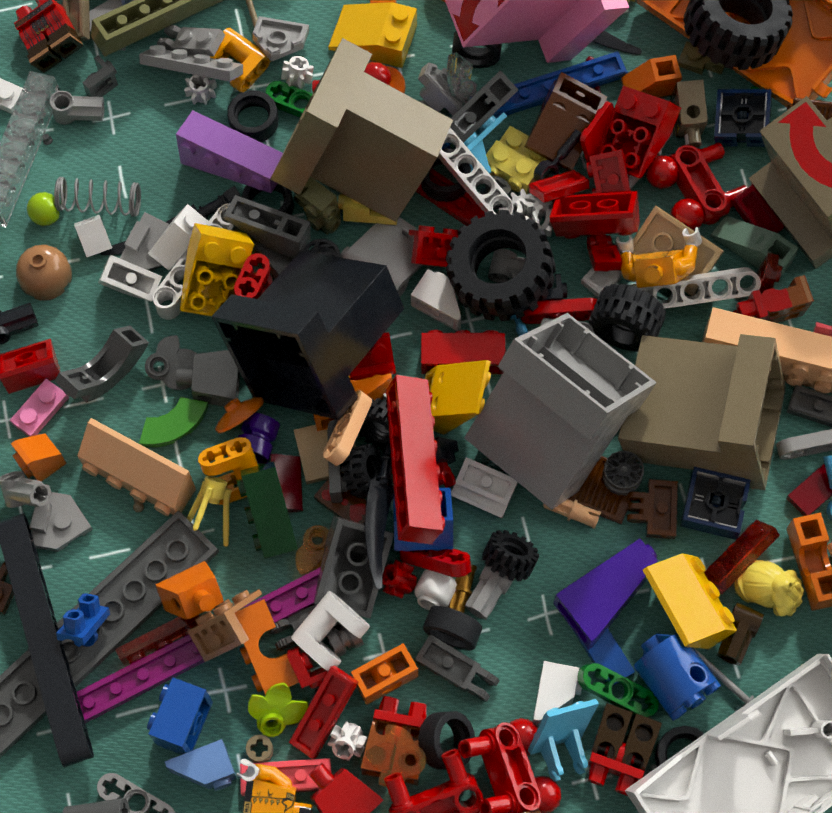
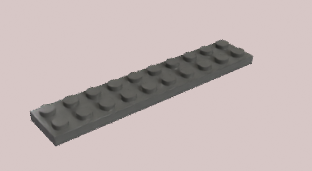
[0,510,219,758]

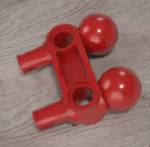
[646,142,747,231]
[458,718,561,813]
[384,749,483,813]

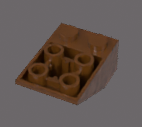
[524,72,608,171]

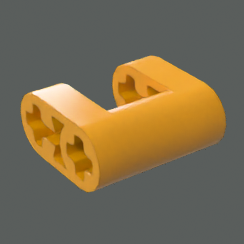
[210,28,271,93]
[198,437,258,505]

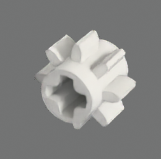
[281,56,314,89]
[184,75,217,105]
[328,721,368,761]

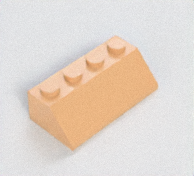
[78,418,196,516]

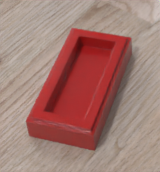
[529,170,589,203]

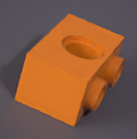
[351,643,418,705]

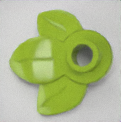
[248,683,308,737]

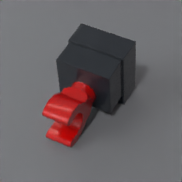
[434,437,459,488]

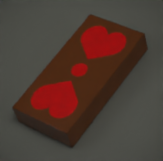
[314,479,366,524]

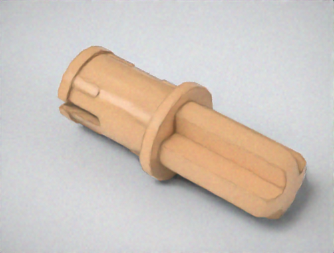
[543,499,601,529]

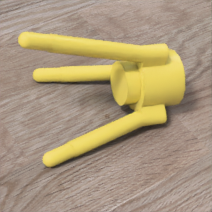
[187,476,232,547]

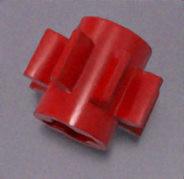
[382,560,417,599]

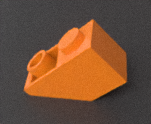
[621,55,682,97]
[11,433,67,481]

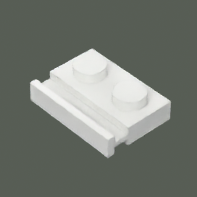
[451,457,518,518]

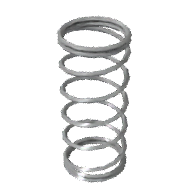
[54,177,141,217]

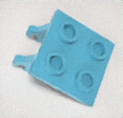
[464,112,507,174]
[528,699,599,781]

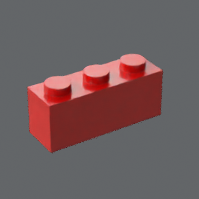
[421,330,505,374]

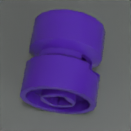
[238,413,280,464]

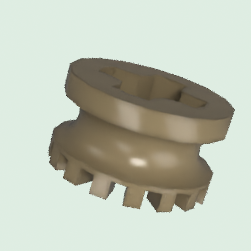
[246,735,274,763]

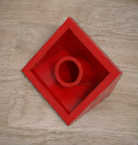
[0,339,61,394]

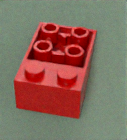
[597,86,681,179]

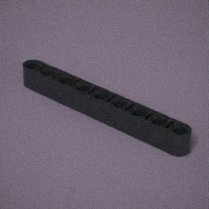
[0,513,94,768]

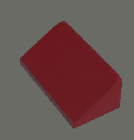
[271,454,303,513]

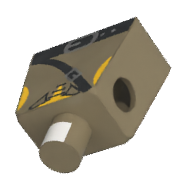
[669,80,708,147]

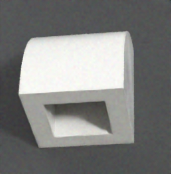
[74,215,112,257]

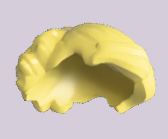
[734,560,804,617]

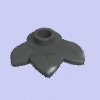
[145,335,197,390]

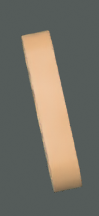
[323,390,372,466]

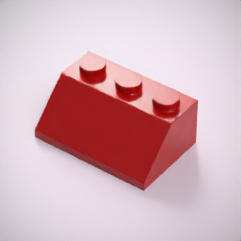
[550,191,640,239]

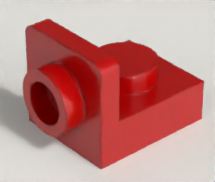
[287,646,328,689]

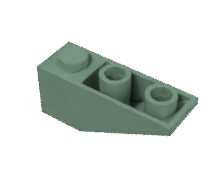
[710,216,799,281]

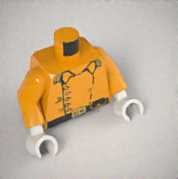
[616,227,702,288]
[236,759,313,813]

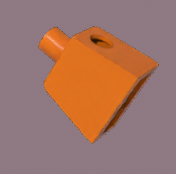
[155,561,224,619]

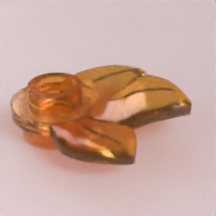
[295,525,329,575]
[366,725,426,787]

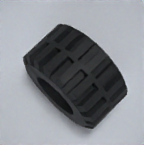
[589,284,666,352]

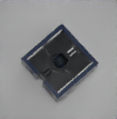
[714,89,772,147]
[680,466,751,540]

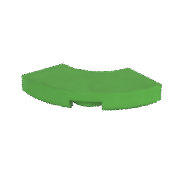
[139,397,209,447]

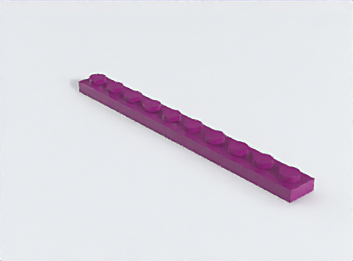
[77,567,321,723]

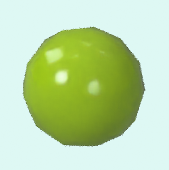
[27,192,60,226]

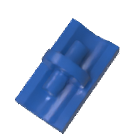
[56,593,110,647]

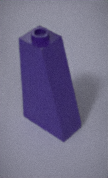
[553,539,658,650]

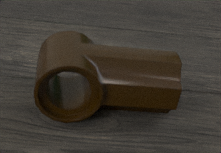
[716,602,764,666]

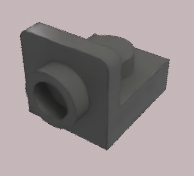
[82,55,118,97]

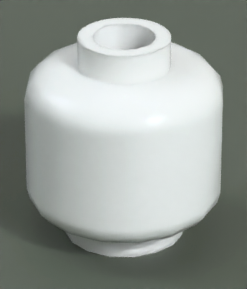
[414,569,457,610]

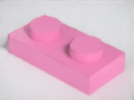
[10,379,69,437]

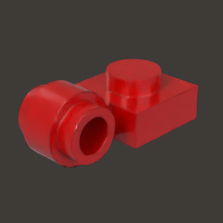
[587,234,622,272]

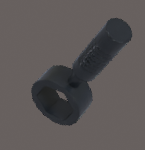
[534,129,581,181]

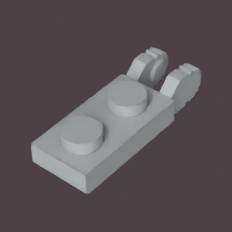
[157,25,225,56]

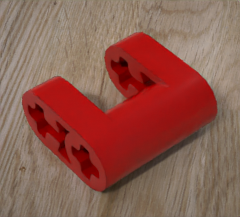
[234,253,273,299]

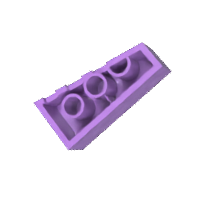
[176,110,283,193]

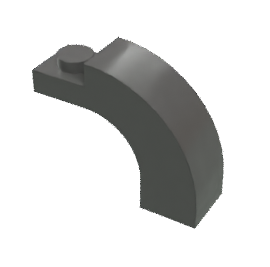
[55,325,149,403]

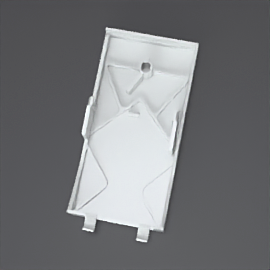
[625,654,832,813]

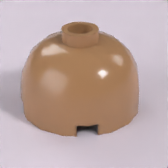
[16,245,72,301]

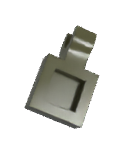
[678,41,724,75]

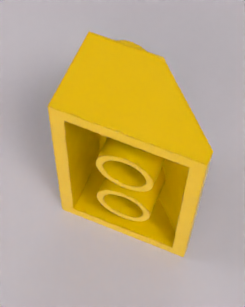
[643,553,737,649]

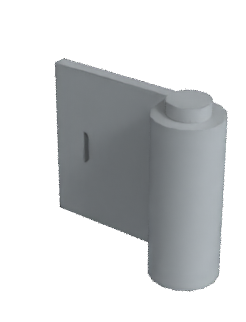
[340,217,423,297]

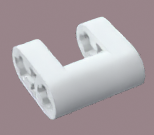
[291,591,370,671]

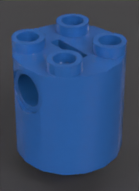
[634,633,721,721]

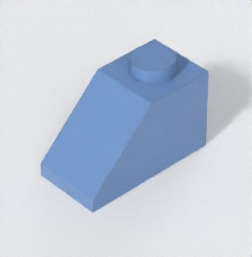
[164,739,237,791]

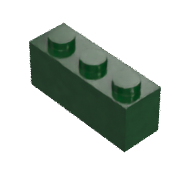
[237,461,298,559]

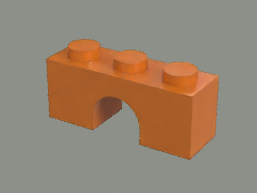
[786,512,832,611]
[235,599,299,695]

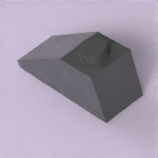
[450,70,518,143]
[224,195,311,259]

